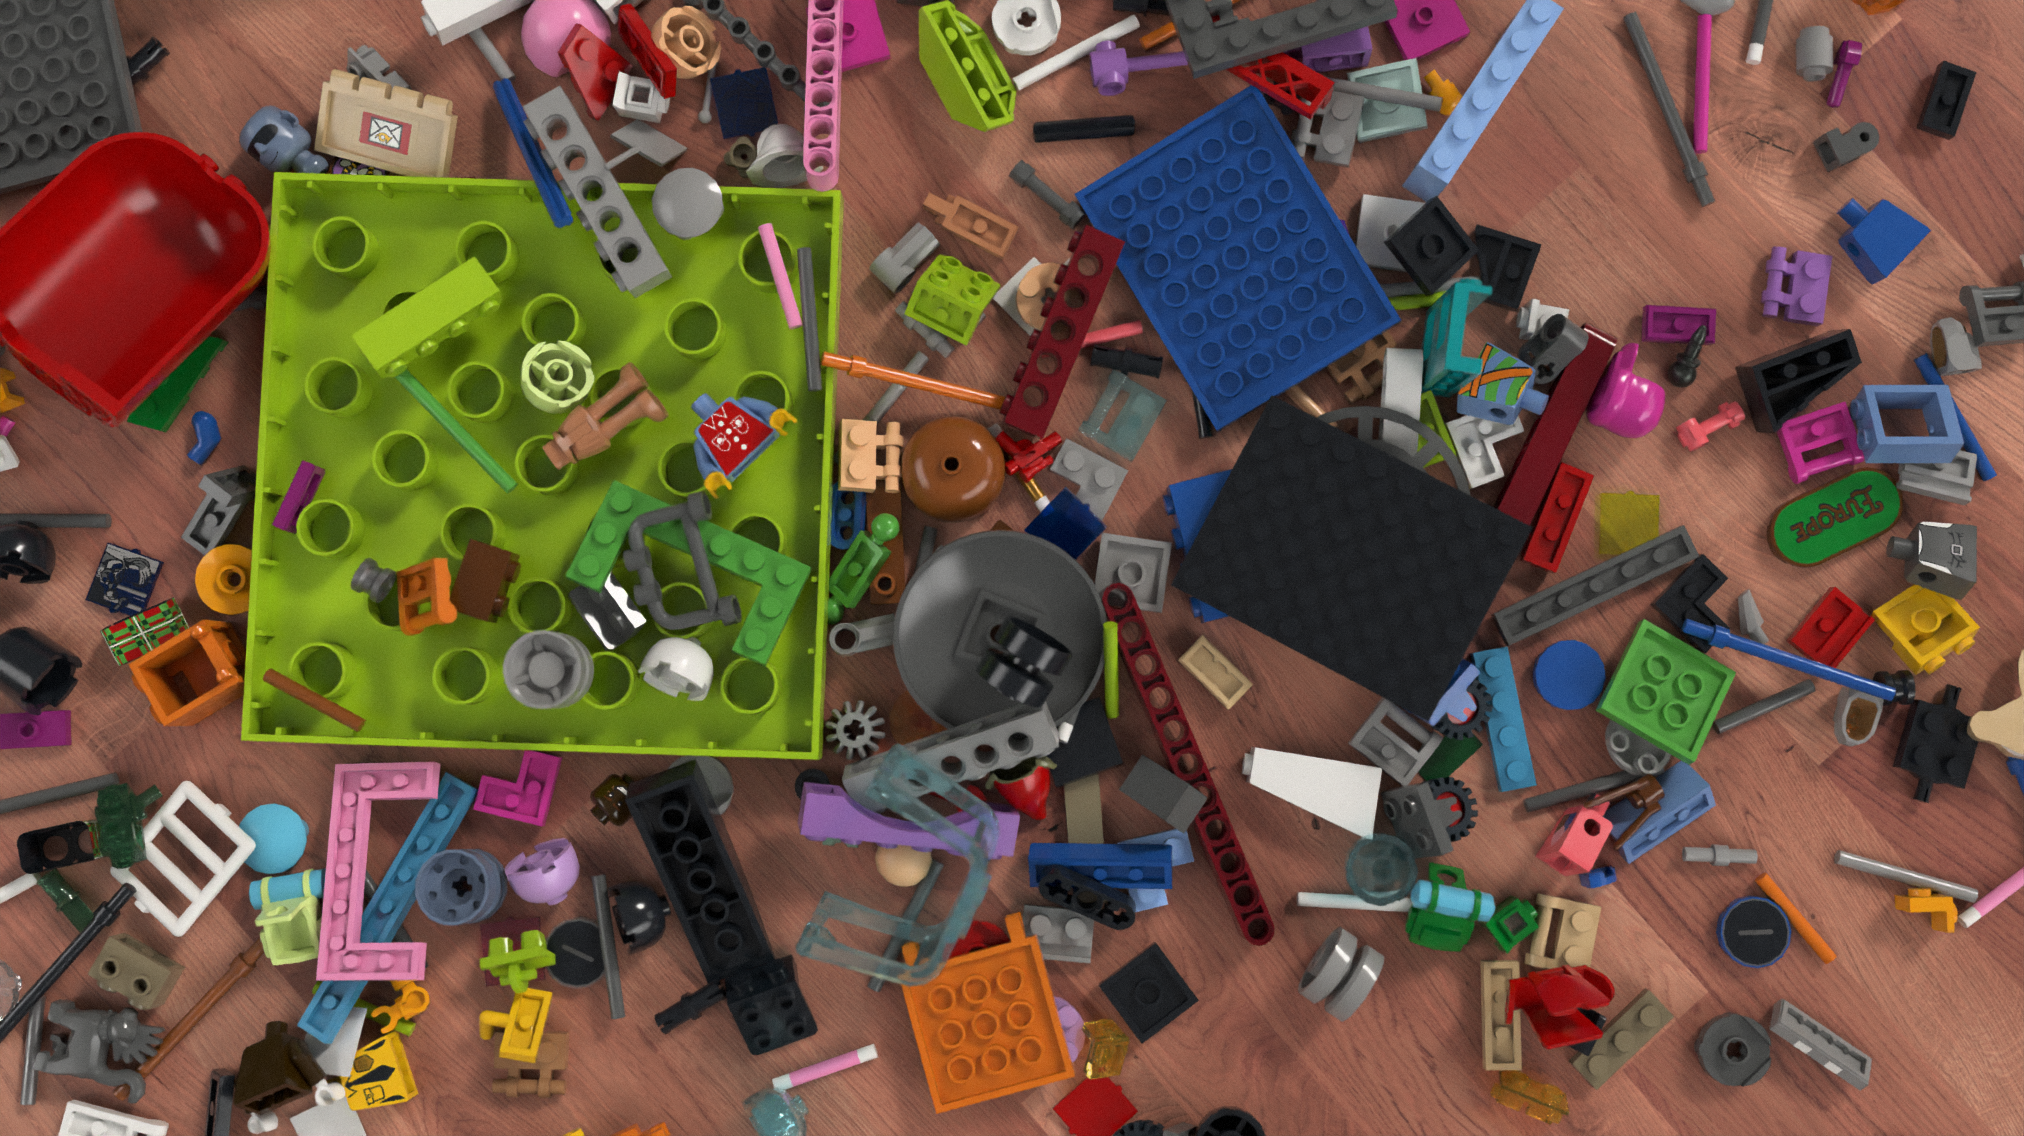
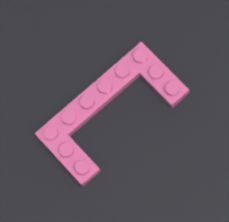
[316,762,440,981]

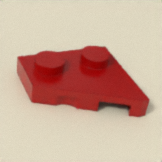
[557,23,634,121]

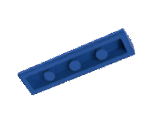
[1028,843,1172,889]

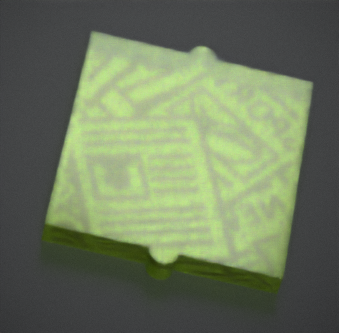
[1599,490,1660,555]

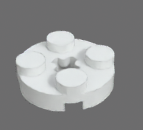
[992,0,1061,56]

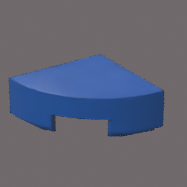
[1579,865,1617,889]

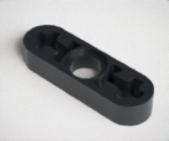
[1039,864,1136,930]

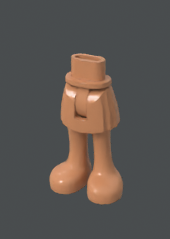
[542,362,669,470]

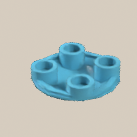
[237,803,309,874]

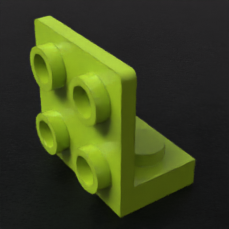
[904,254,1001,346]

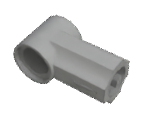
[869,222,940,294]
[829,613,895,657]

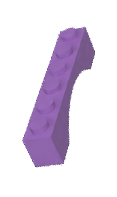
[797,782,1020,859]

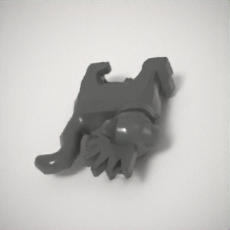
[34,999,165,1104]

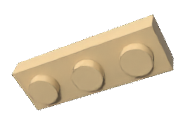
[1480,960,1522,1070]

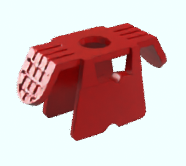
[1504,965,1615,1049]

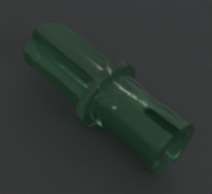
[37,869,94,932]

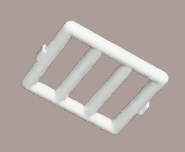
[110,781,256,937]

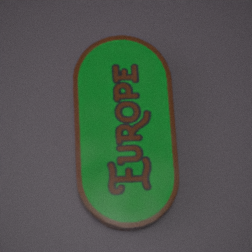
[1766,467,1903,568]

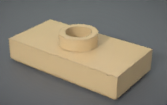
[1177,635,1253,710]

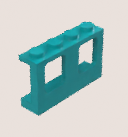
[1421,278,1492,398]

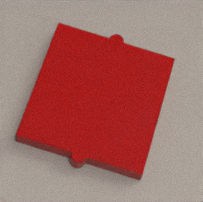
[1052,1066,1138,1136]

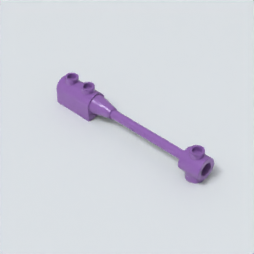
[1089,26,1372,96]

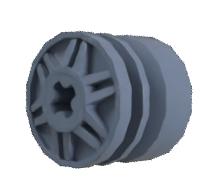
[415,849,508,925]

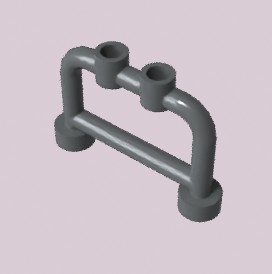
[623,491,742,630]

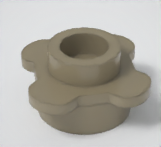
[724,136,757,178]

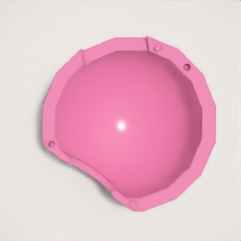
[521,0,611,77]

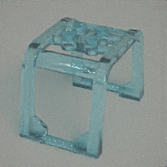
[795,744,1000,986]

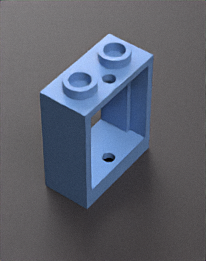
[1850,385,1964,463]

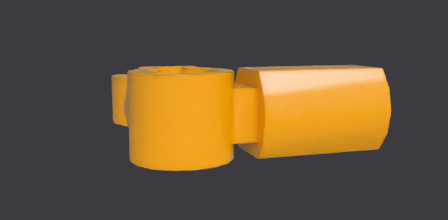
[371,980,430,1034]

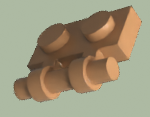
[1326,330,1397,405]
[492,1030,569,1098]

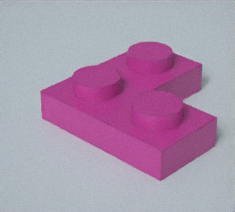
[473,750,562,826]

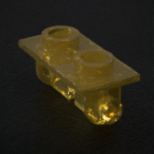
[1490,1070,1569,1125]

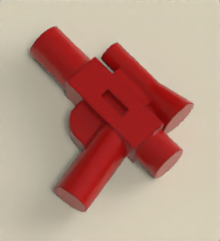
[996,430,1062,483]

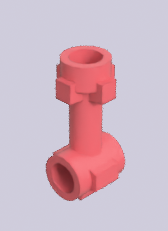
[1676,401,1745,452]

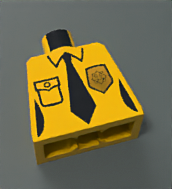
[326,1031,419,1111]

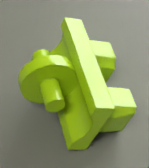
[480,930,556,993]

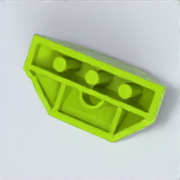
[919,0,1016,132]

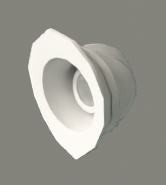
[746,124,823,188]

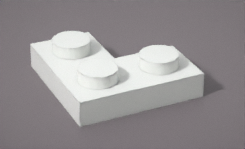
[1445,415,1524,490]

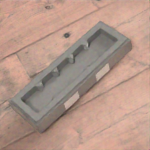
[1769,998,1872,1090]

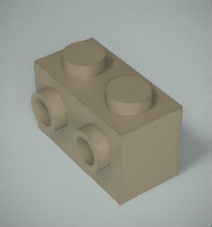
[87,933,185,1010]

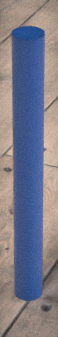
[1914,353,1997,481]

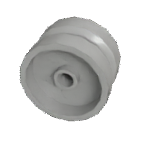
[1297,927,1385,1022]

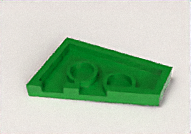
[127,336,229,433]

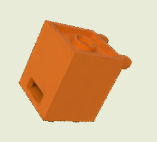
[128,619,246,726]

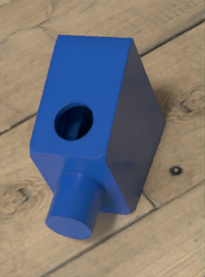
[1837,198,1931,285]

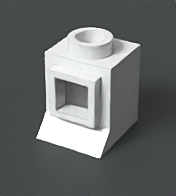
[612,71,670,123]

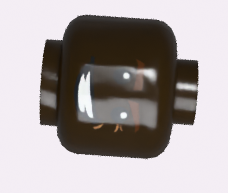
[590,773,634,826]

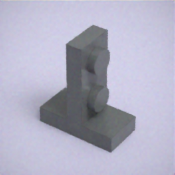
[181,465,256,556]

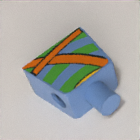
[1457,342,1549,425]

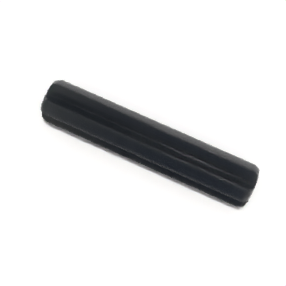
[1033,115,1135,143]

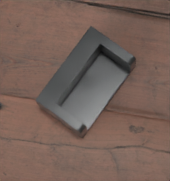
[1119,754,1207,833]

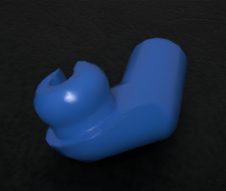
[187,411,221,465]

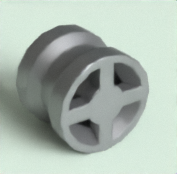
[350,558,397,603]

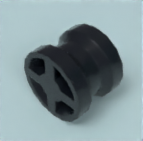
[1873,670,1916,706]

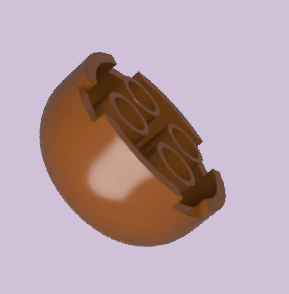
[900,416,1006,523]

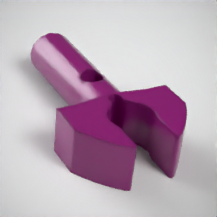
[1826,40,1862,108]

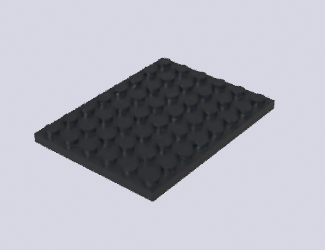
[1171,395,1533,721]

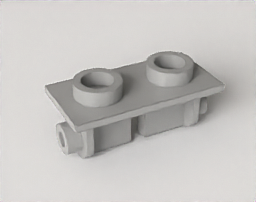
[347,45,412,92]

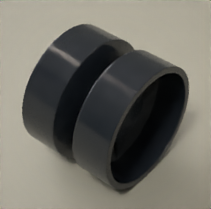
[976,615,1073,708]

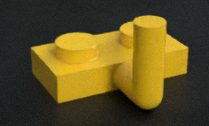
[479,988,553,1064]

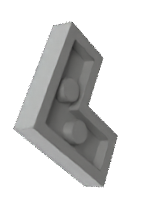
[1050,438,1128,533]

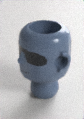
[239,105,329,174]

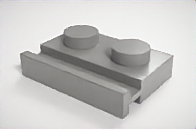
[1896,450,1977,505]
[1023,904,1094,964]

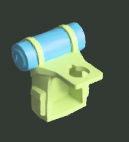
[249,868,326,966]

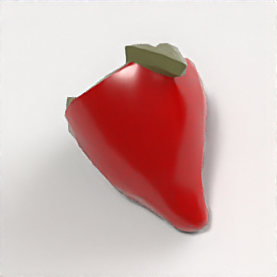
[986,756,1058,820]

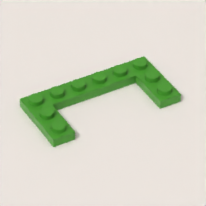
[565,480,811,667]

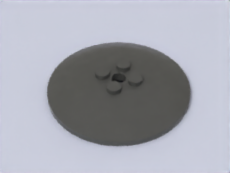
[893,530,1107,740]

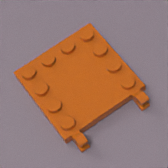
[898,912,1076,1114]

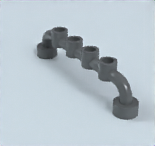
[683,0,830,113]

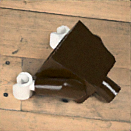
[233,1021,345,1134]

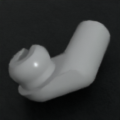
[1680,0,1735,16]

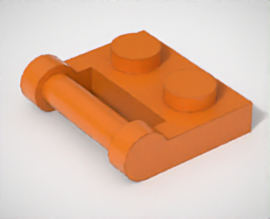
[396,558,457,636]

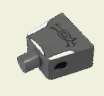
[1886,522,1977,600]

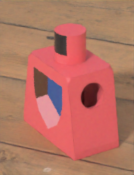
[1535,793,1613,876]

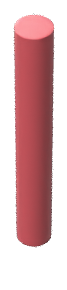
[1041,320,1143,359]

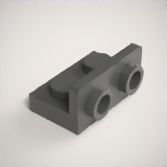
[568,572,647,652]

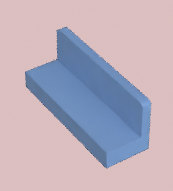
[1603,761,1716,864]

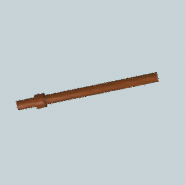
[113,937,265,1101]

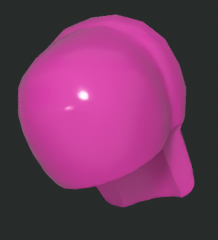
[1586,343,1666,438]

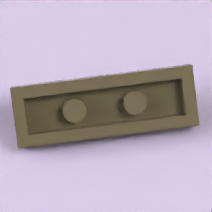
[1569,988,1674,1090]

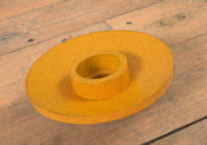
[195,544,252,615]

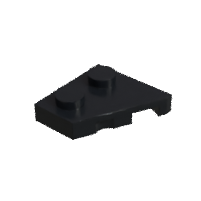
[1474,224,1542,313]

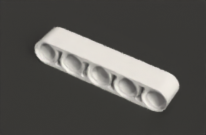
[1379,348,1423,456]

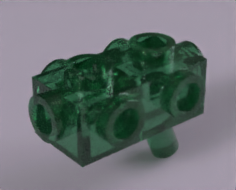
[95,783,163,869]

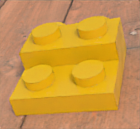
[1871,584,1980,675]

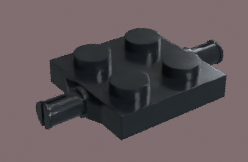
[1893,684,1978,804]

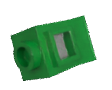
[1478,895,1539,954]

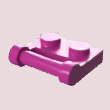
[1777,402,1864,484]

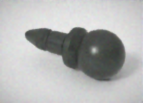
[1668,325,1707,388]

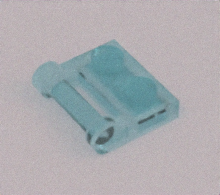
[1078,370,1167,462]

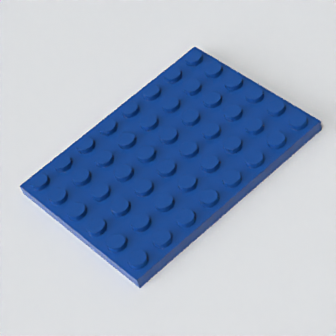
[1074,85,1401,432]

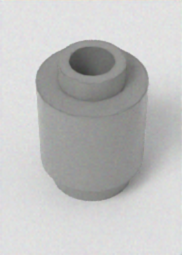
[1796,26,1833,81]

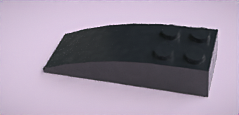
[625,759,775,983]

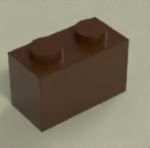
[450,539,521,623]

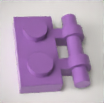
[1761,247,1832,326]

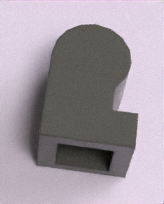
[1813,122,1880,172]

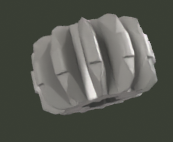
[825,700,885,760]

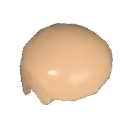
[875,845,932,887]

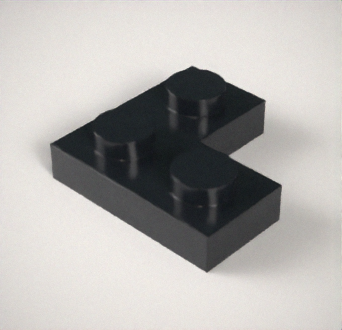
[1650,554,1730,653]

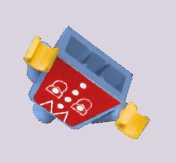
[691,393,797,499]

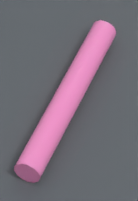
[758,223,803,329]

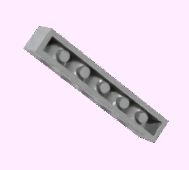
[523,86,672,298]
[842,701,1059,814]

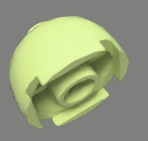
[521,340,594,414]

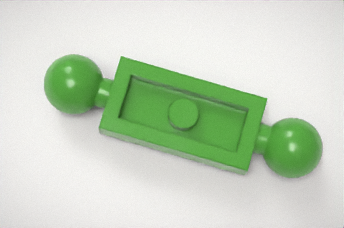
[828,513,900,625]

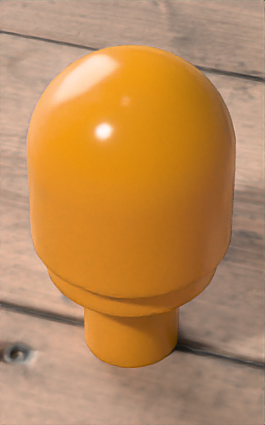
[1423,69,1462,116]

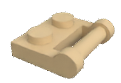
[1524,893,1601,969]

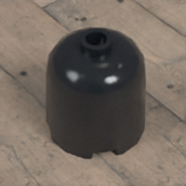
[0,627,82,715]

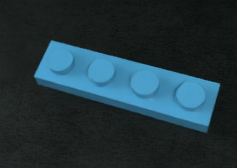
[1470,646,1537,792]

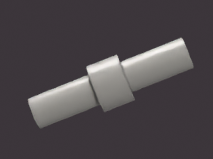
[1682,844,1758,866]

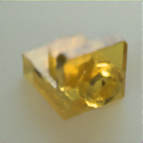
[1082,1019,1130,1080]

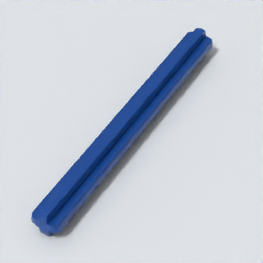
[492,78,573,228]

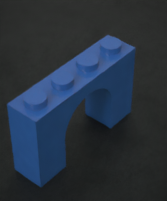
[1162,469,1232,624]

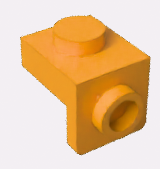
[1894,888,1958,933]

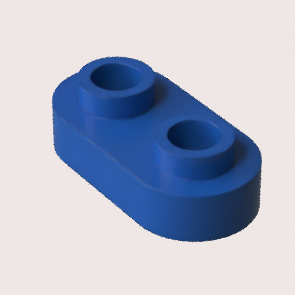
[831,482,866,550]

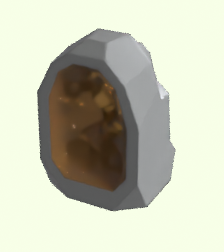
[1930,317,1982,376]
[1833,687,1884,747]

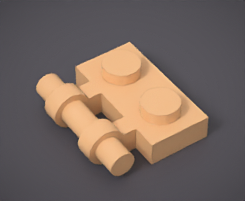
[838,419,903,493]

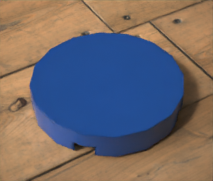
[1532,640,1606,710]

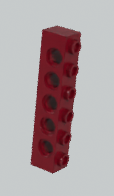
[999,225,1125,439]

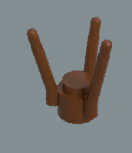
[1584,774,1665,850]

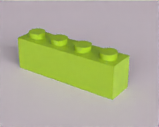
[351,256,504,380]

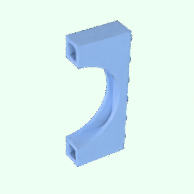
[1402,0,1564,202]

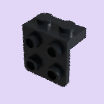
[725,954,818,1055]

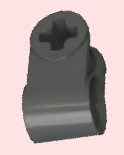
[1518,314,1589,384]

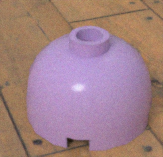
[504,838,580,905]

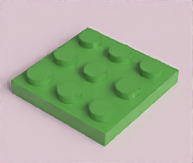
[1595,619,1736,765]

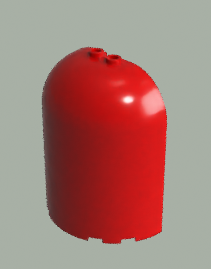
[0,132,271,428]

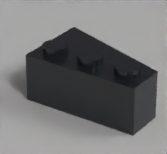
[1735,329,1862,433]

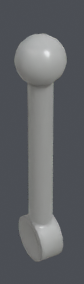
[698,63,717,123]

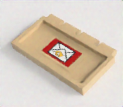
[314,69,458,178]

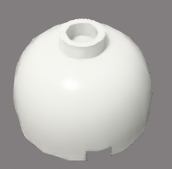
[638,635,714,701]

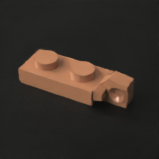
[923,192,1019,260]

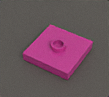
[805,0,891,75]
[1384,0,1470,60]

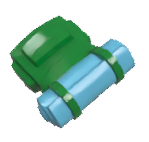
[1405,862,1495,952]

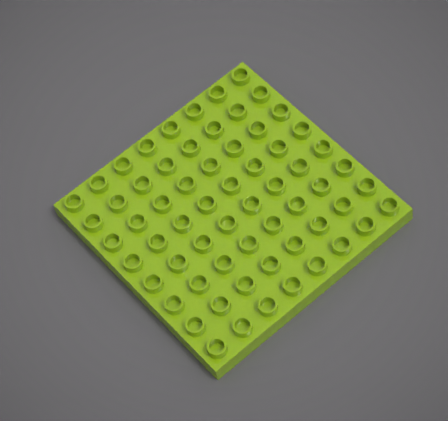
[241,172,844,760]

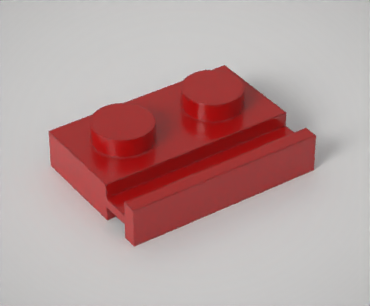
[1786,587,1875,668]

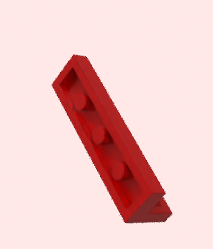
[1211,15,1335,120]

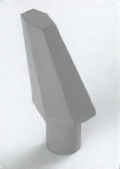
[1738,589,1769,644]

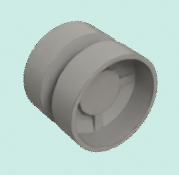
[503,630,594,709]

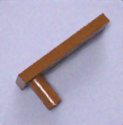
[866,463,906,605]

